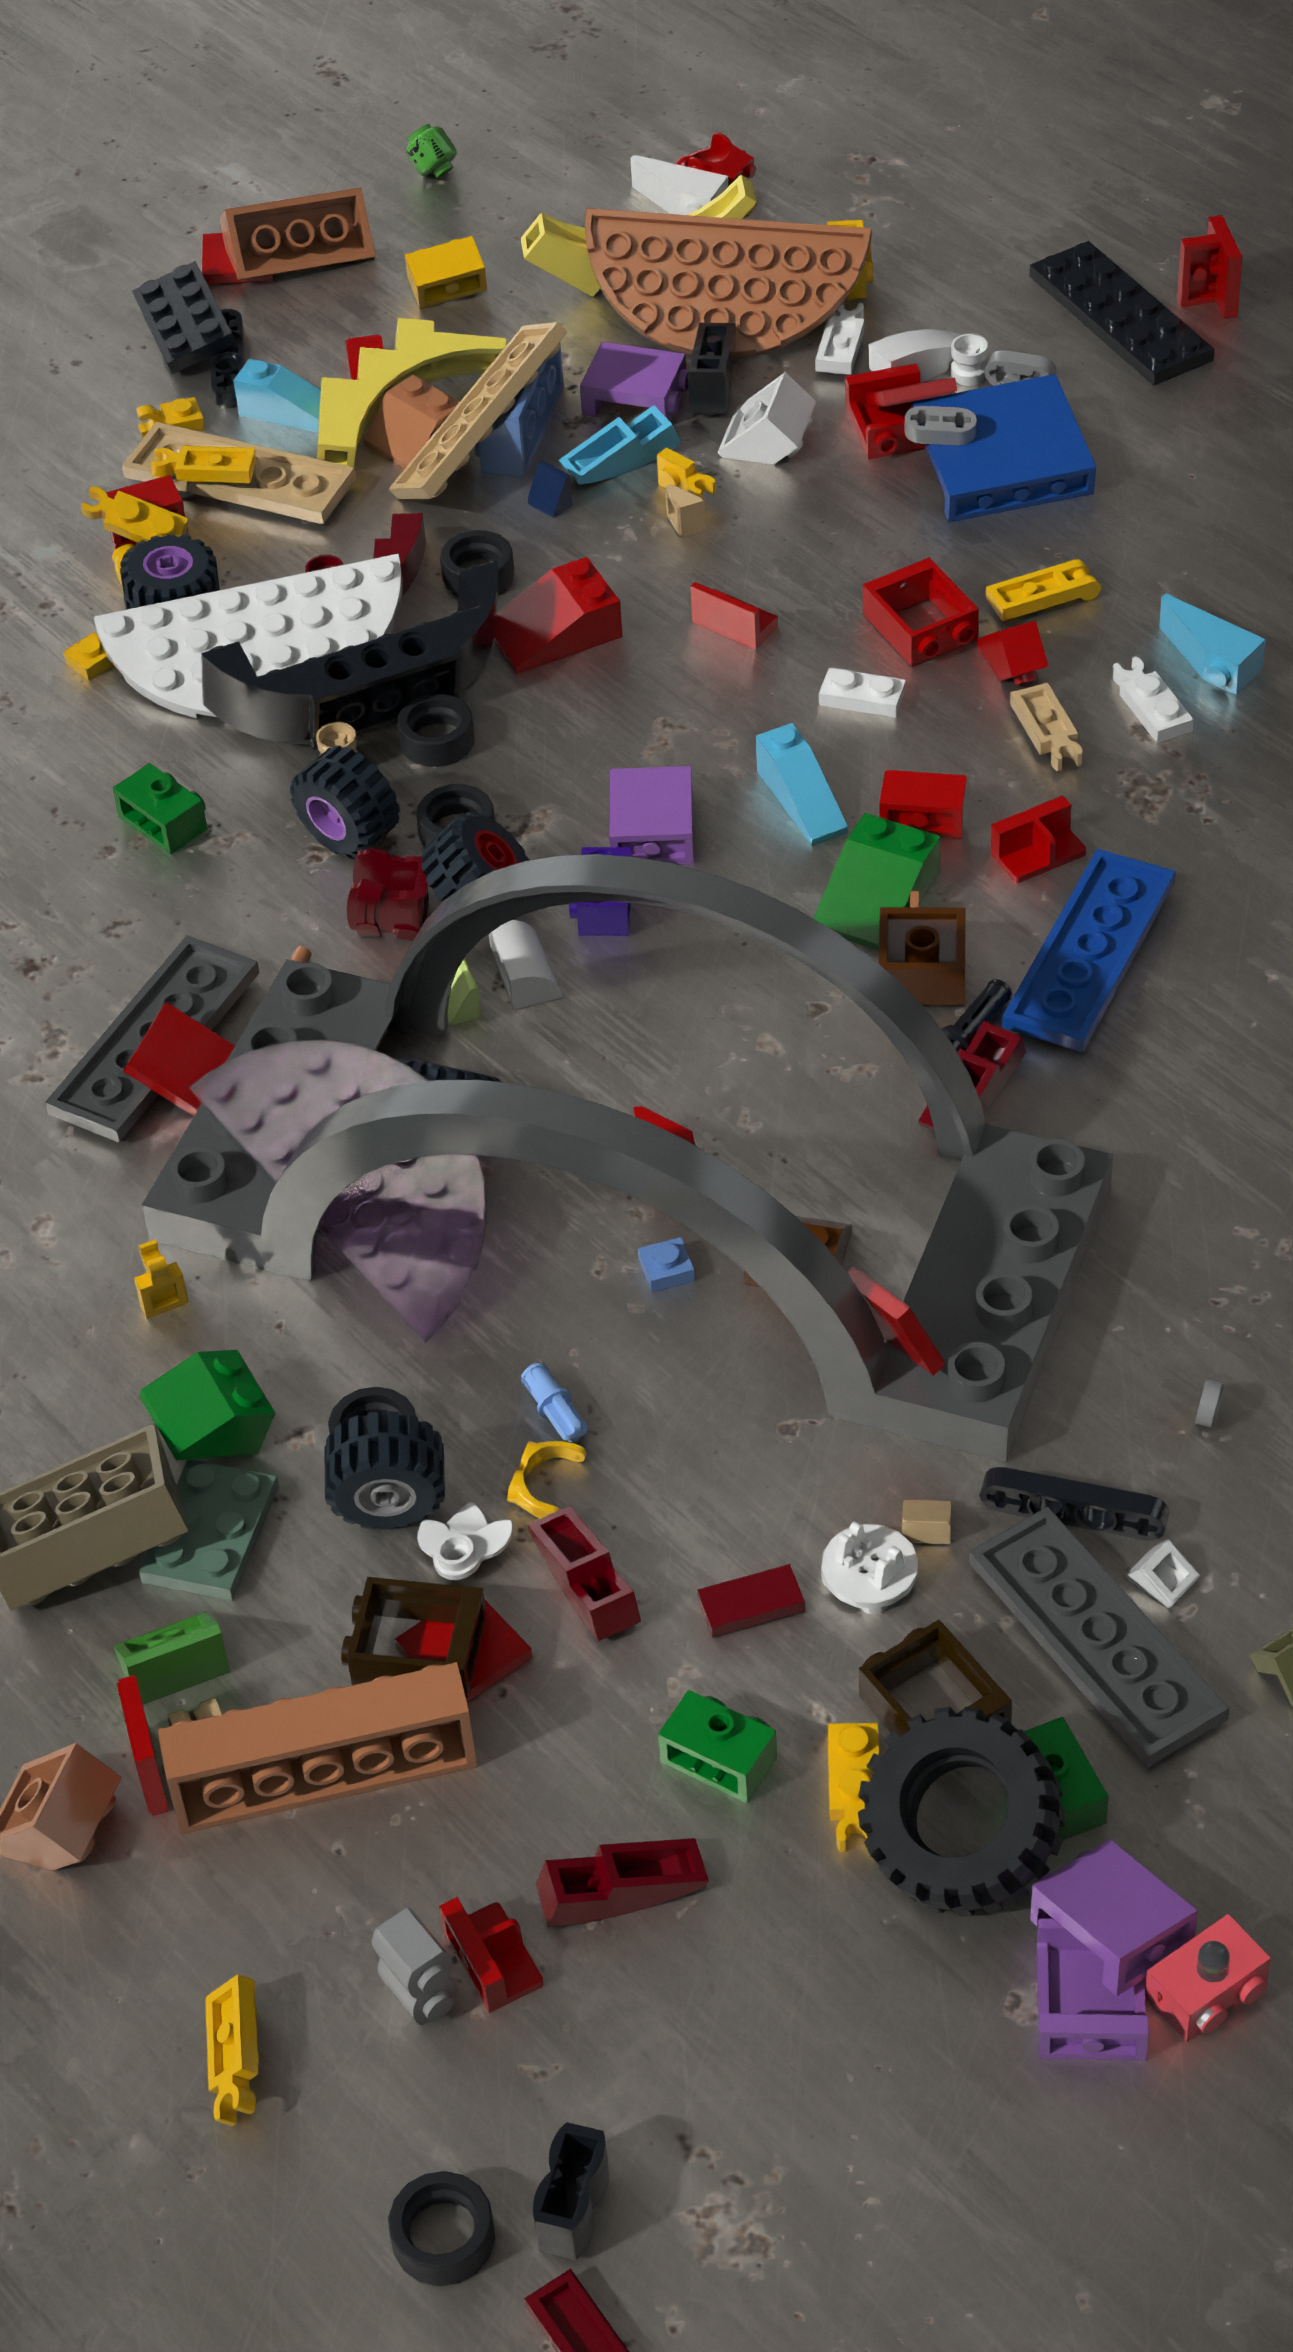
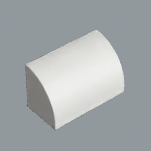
[489,920,563,1010]

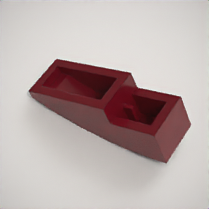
[373,513,426,597]
[918,1021,1026,1131]
[527,1506,641,1641]
[536,1838,709,1927]

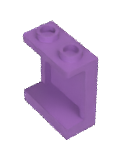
[580,342,689,421]
[609,766,694,864]
[1030,1839,1198,1996]
[1037,1918,1149,2061]

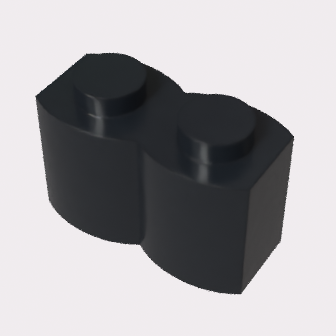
[533,2122,609,2260]

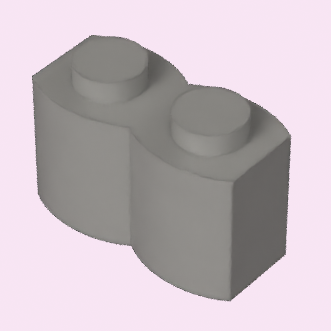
[372,1907,457,2025]

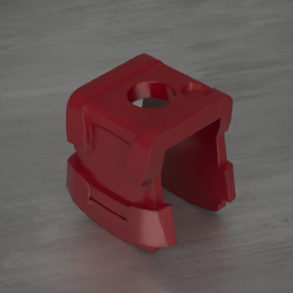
[346,847,429,940]

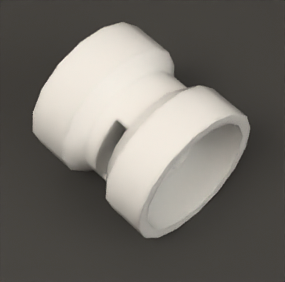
[951,334,988,386]

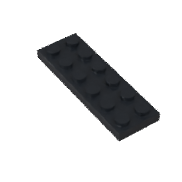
[1029,241,1215,386]

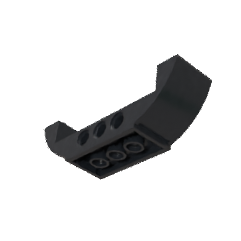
[201,560,498,750]

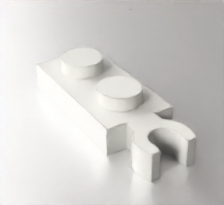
[815,302,865,375]
[1113,657,1194,743]

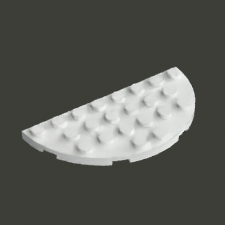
[93,554,403,718]

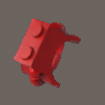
[674,132,756,187]

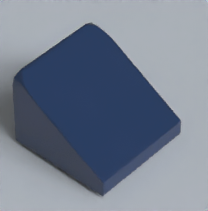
[528,460,572,518]

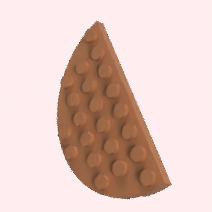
[585,208,872,358]

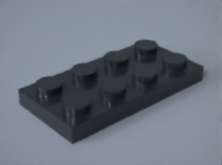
[132,261,237,374]

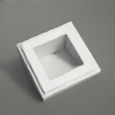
[1124,1539,1201,1608]

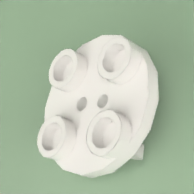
[821,1521,918,1614]

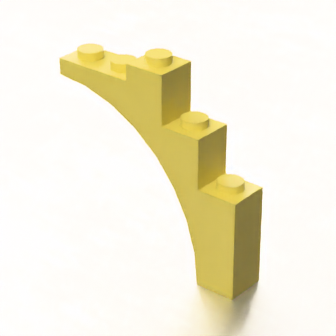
[521,175,757,297]
[317,318,506,467]

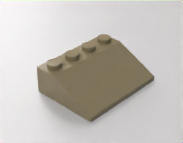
[0,1423,189,1611]

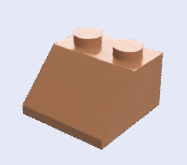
[363,375,460,469]
[0,1743,122,1871]

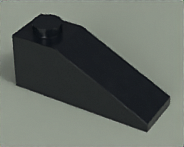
[688,323,736,416]

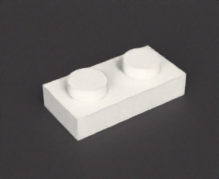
[819,668,906,718]

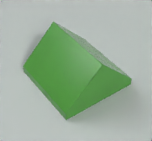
[113,1611,230,1705]

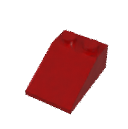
[493,557,623,674]

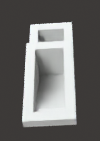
[869,329,960,383]

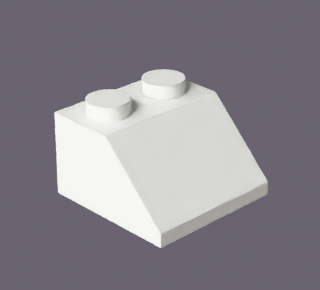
[717,372,816,465]

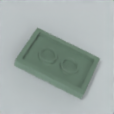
[139,1459,279,1601]

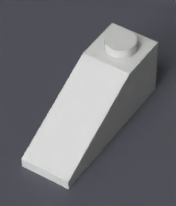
[630,154,728,215]

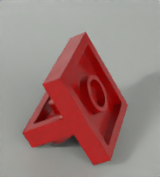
[1177,215,1243,319]

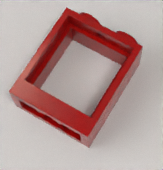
[862,557,979,667]

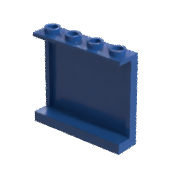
[911,374,1097,523]

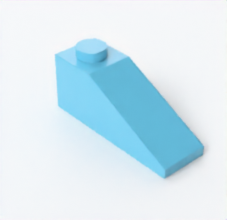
[233,359,320,433]
[1159,593,1266,695]
[756,723,848,846]

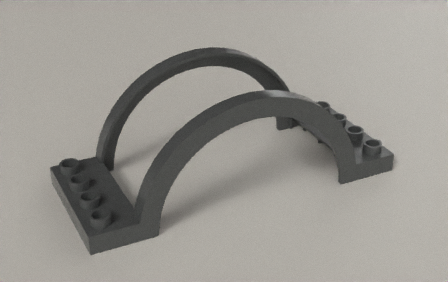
[142,854,1113,1463]

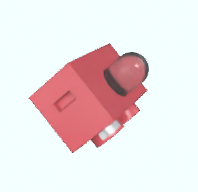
[1145,1914,1271,2042]

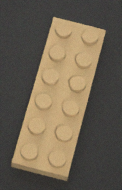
[388,322,567,500]
[122,422,356,524]

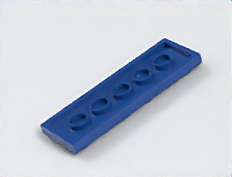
[1002,849,1176,1052]

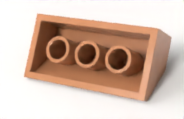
[219,187,376,281]

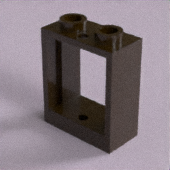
[341,1577,487,1698]
[858,1619,1012,1737]

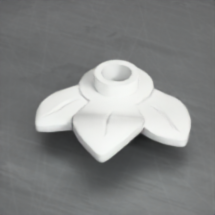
[417,1502,513,1580]

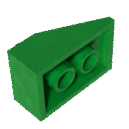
[813,813,941,950]

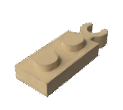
[1010,683,1082,771]

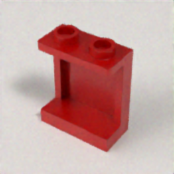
[845,363,926,460]

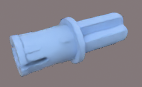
[521,1363,587,1443]

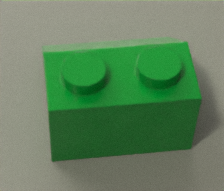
[139,1350,276,1461]

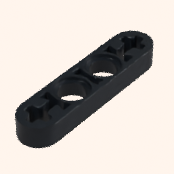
[211,309,245,408]
[979,1467,1169,1540]

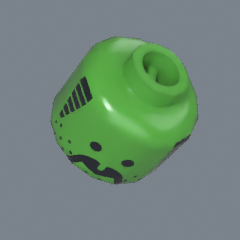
[406,124,457,179]

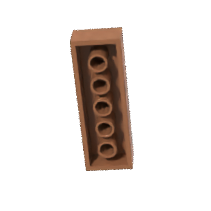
[157,1662,477,1834]

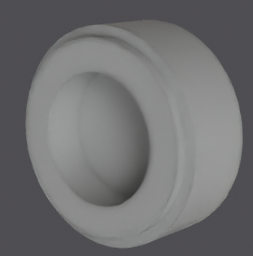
[1195,1378,1224,1428]

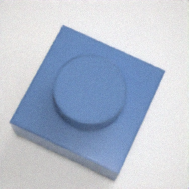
[638,1237,695,1293]

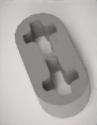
[984,350,1057,386]
[904,406,977,446]

